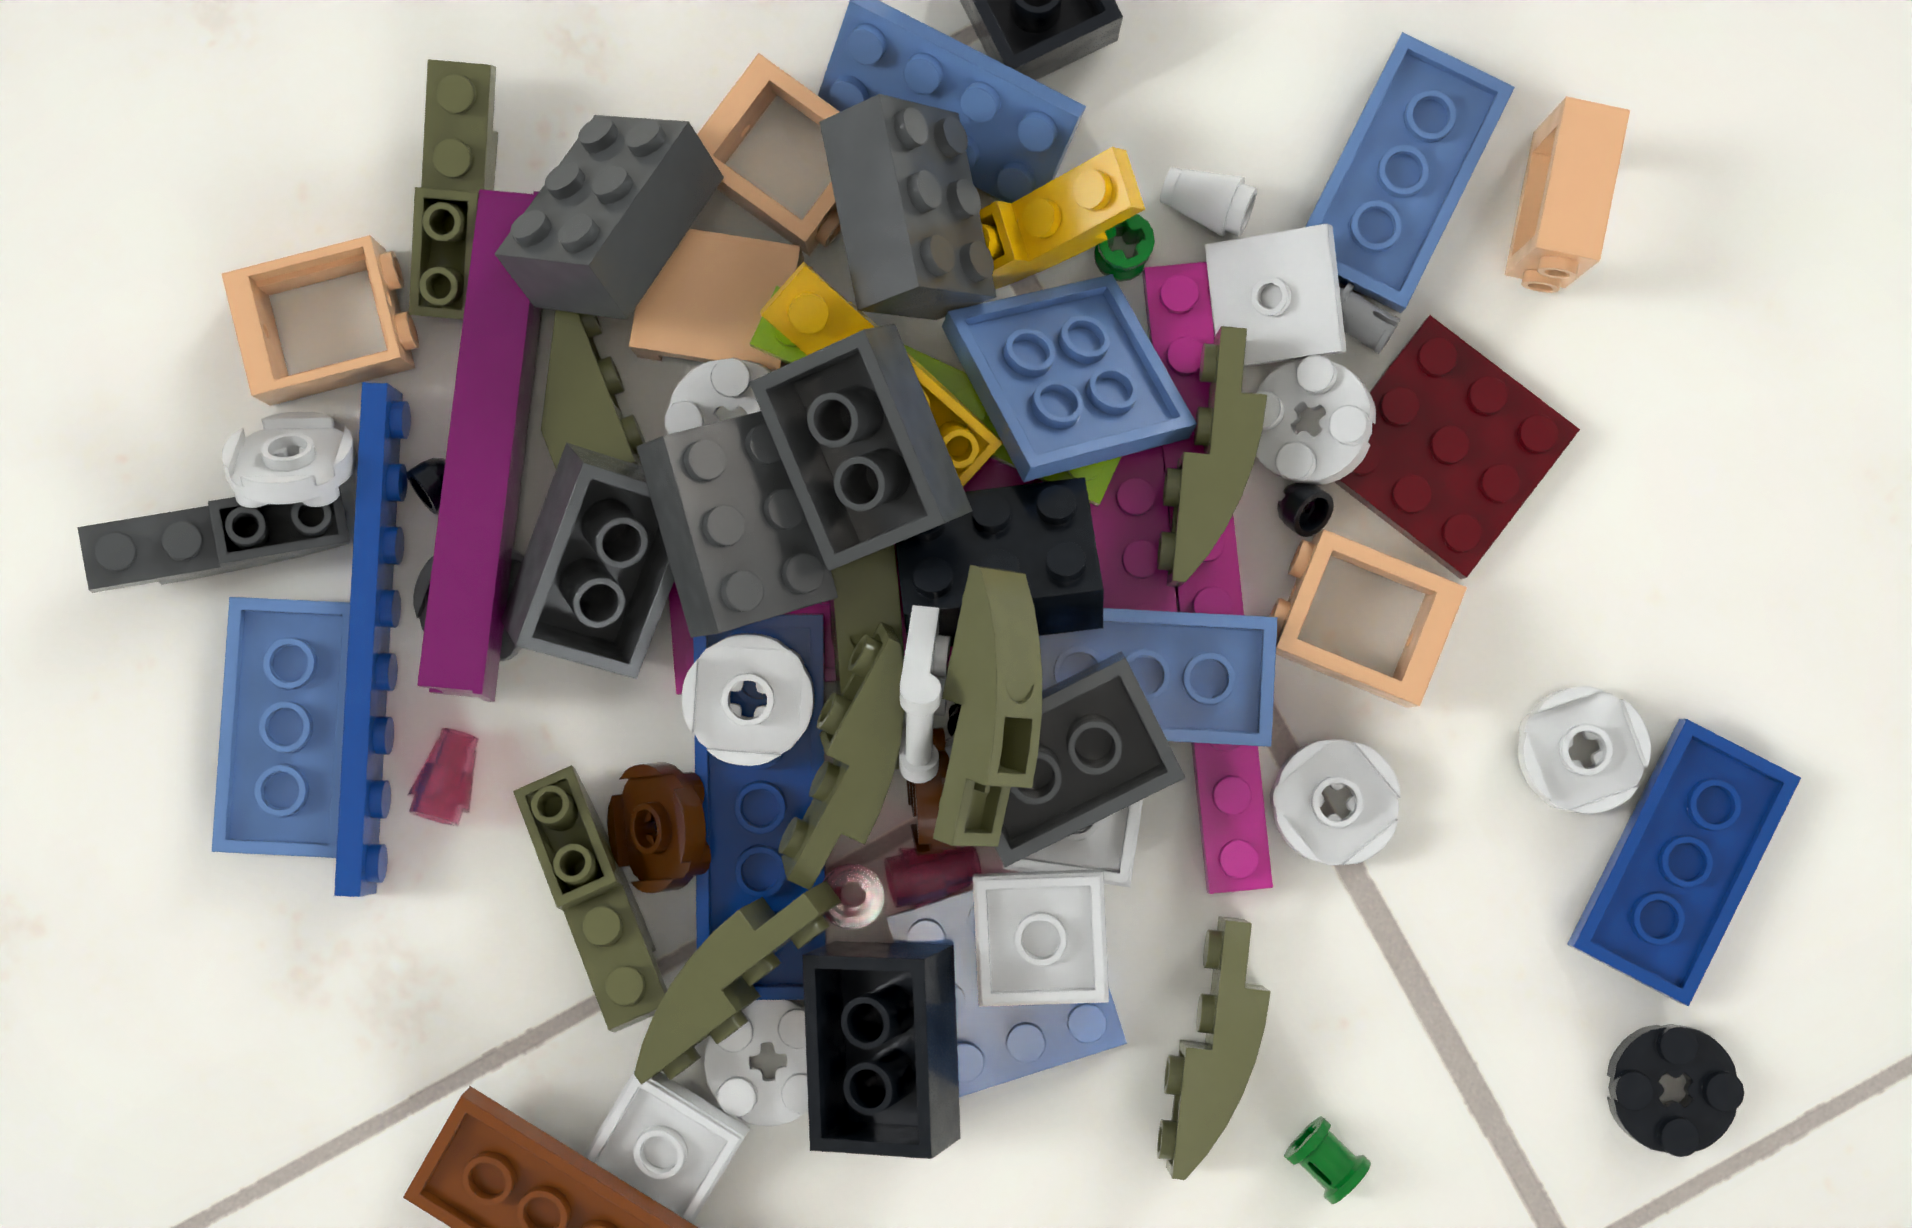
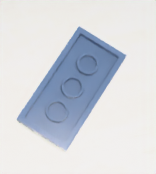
[818,0,1086,203]
[1305,32,1515,313]
[212,597,350,858]
[1039,608,1278,747]

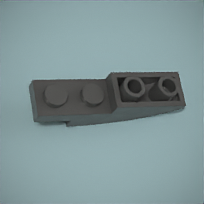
[77,486,350,593]

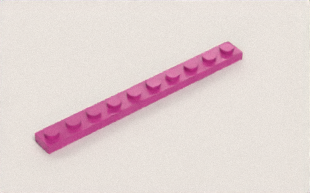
[1142,262,1273,894]

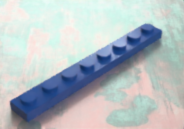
[334,382,411,897]

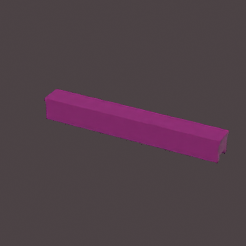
[417,189,542,702]

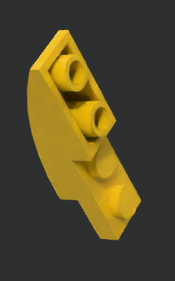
[979,147,1145,290]
[760,262,1003,487]

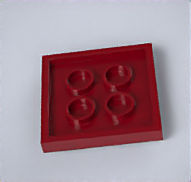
[1335,315,1580,580]

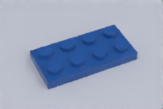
[1567,719,1801,1006]

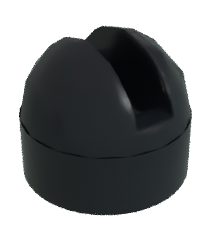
[406,458,446,514]
[1277,483,1334,537]

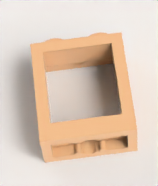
[697,53,841,256]
[1505,96,1630,293]
[222,235,419,406]
[1269,529,1467,708]

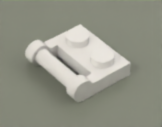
[899,605,951,783]

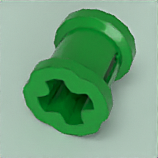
[1094,214,1155,282]
[1284,1116,1371,1204]

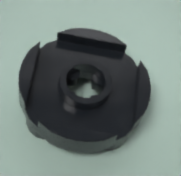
[1607,1024,1744,1157]

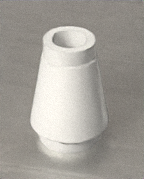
[1160,166,1257,237]

